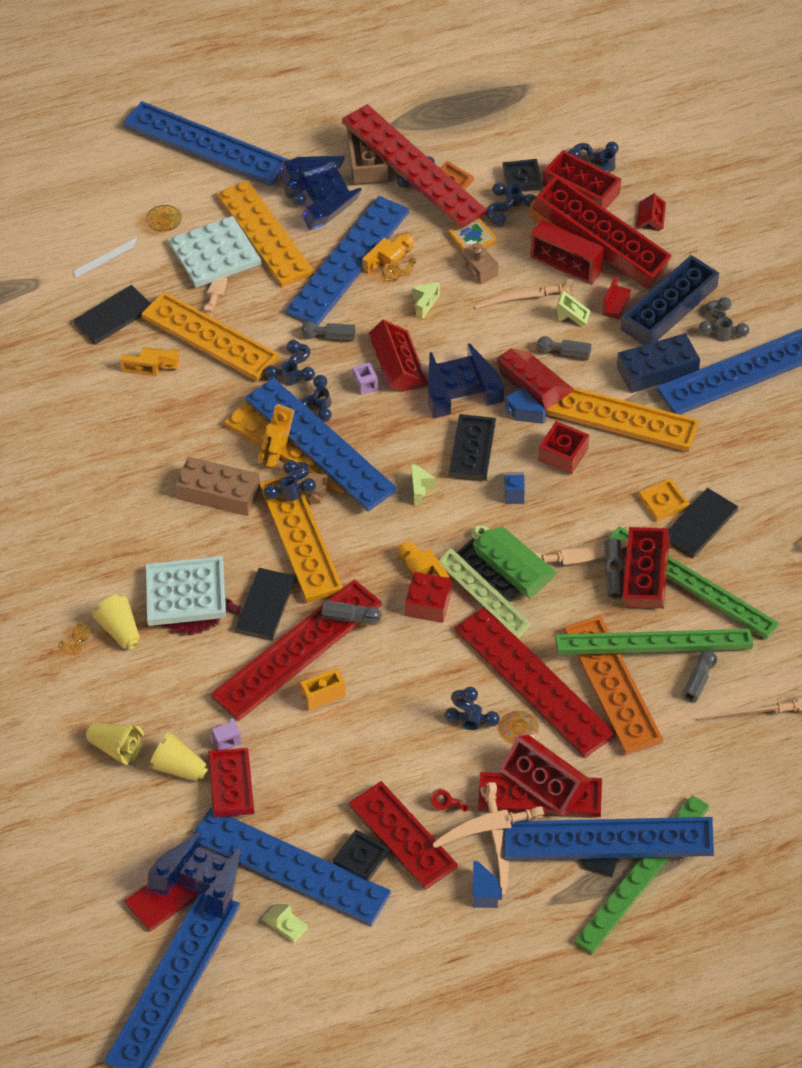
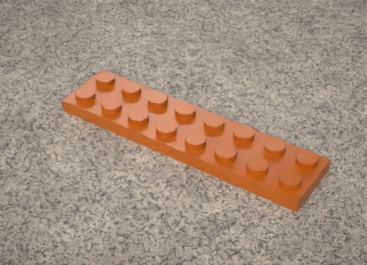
[564,615,663,755]

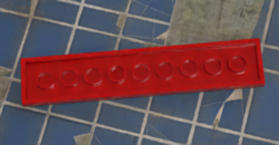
[341,104,487,229]
[211,579,382,722]
[455,607,615,758]

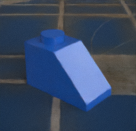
[504,387,546,424]
[505,472,525,504]
[473,861,502,908]

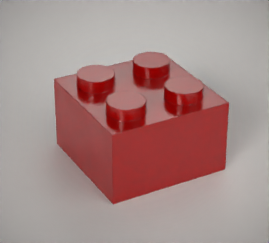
[538,421,589,475]
[405,572,452,623]

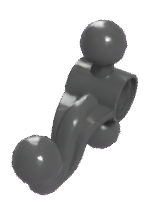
[699,297,750,341]

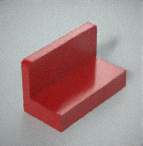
[636,193,666,231]
[602,276,632,320]

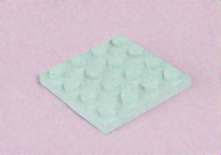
[168,216,261,288]
[146,556,226,626]

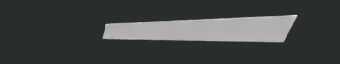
[73,237,138,278]

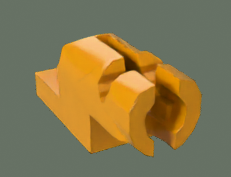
[362,233,414,274]
[120,347,180,376]
[258,404,295,467]
[397,541,449,578]

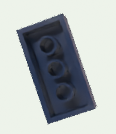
[617,333,700,393]

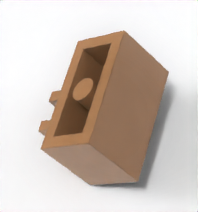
[460,242,499,284]

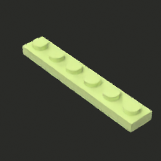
[439,548,532,638]

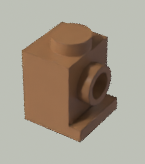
[305,473,328,504]

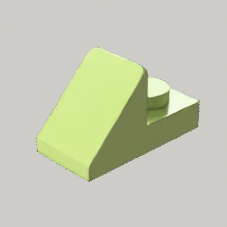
[412,282,440,319]
[557,290,591,327]
[411,464,436,506]
[262,904,308,943]

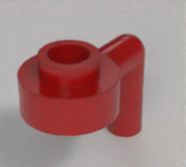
[430,788,469,812]

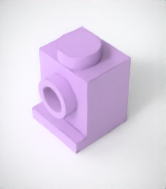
[352,362,378,395]
[209,718,242,750]

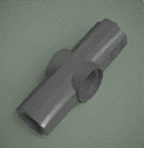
[604,538,624,599]

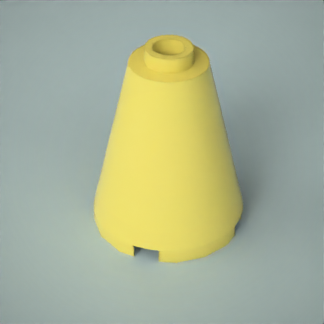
[92,594,140,650]
[86,723,144,765]
[149,732,208,782]

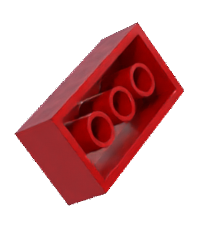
[623,527,670,609]

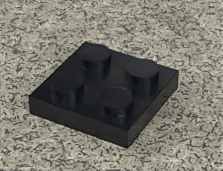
[502,159,542,191]
[333,829,390,881]

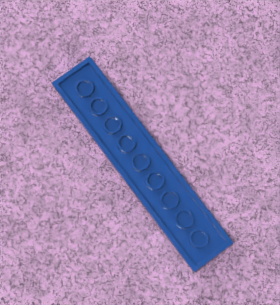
[123,101,289,186]
[285,196,409,326]
[657,329,802,415]
[245,377,397,512]
[190,807,391,927]
[505,817,714,860]
[104,888,240,1068]

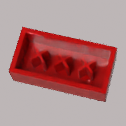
[543,150,621,209]
[530,220,604,285]

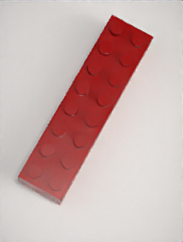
[532,175,672,289]

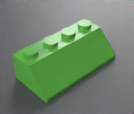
[473,527,557,599]

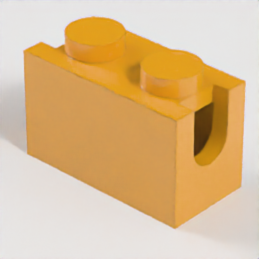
[300,668,346,710]

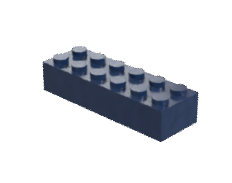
[621,255,719,345]

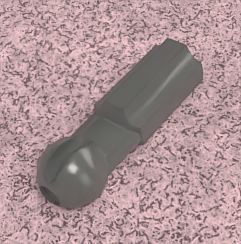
[301,321,355,341]
[536,336,592,360]
[322,600,381,626]
[681,650,718,703]

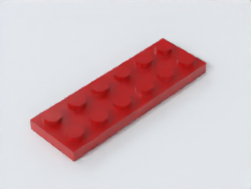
[478,772,602,817]
[349,781,458,890]

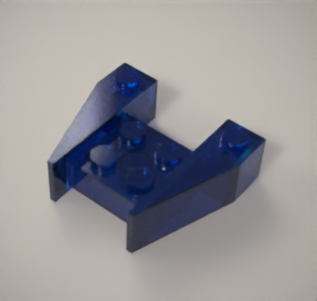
[279,156,362,231]
[428,343,504,419]
[147,832,241,919]

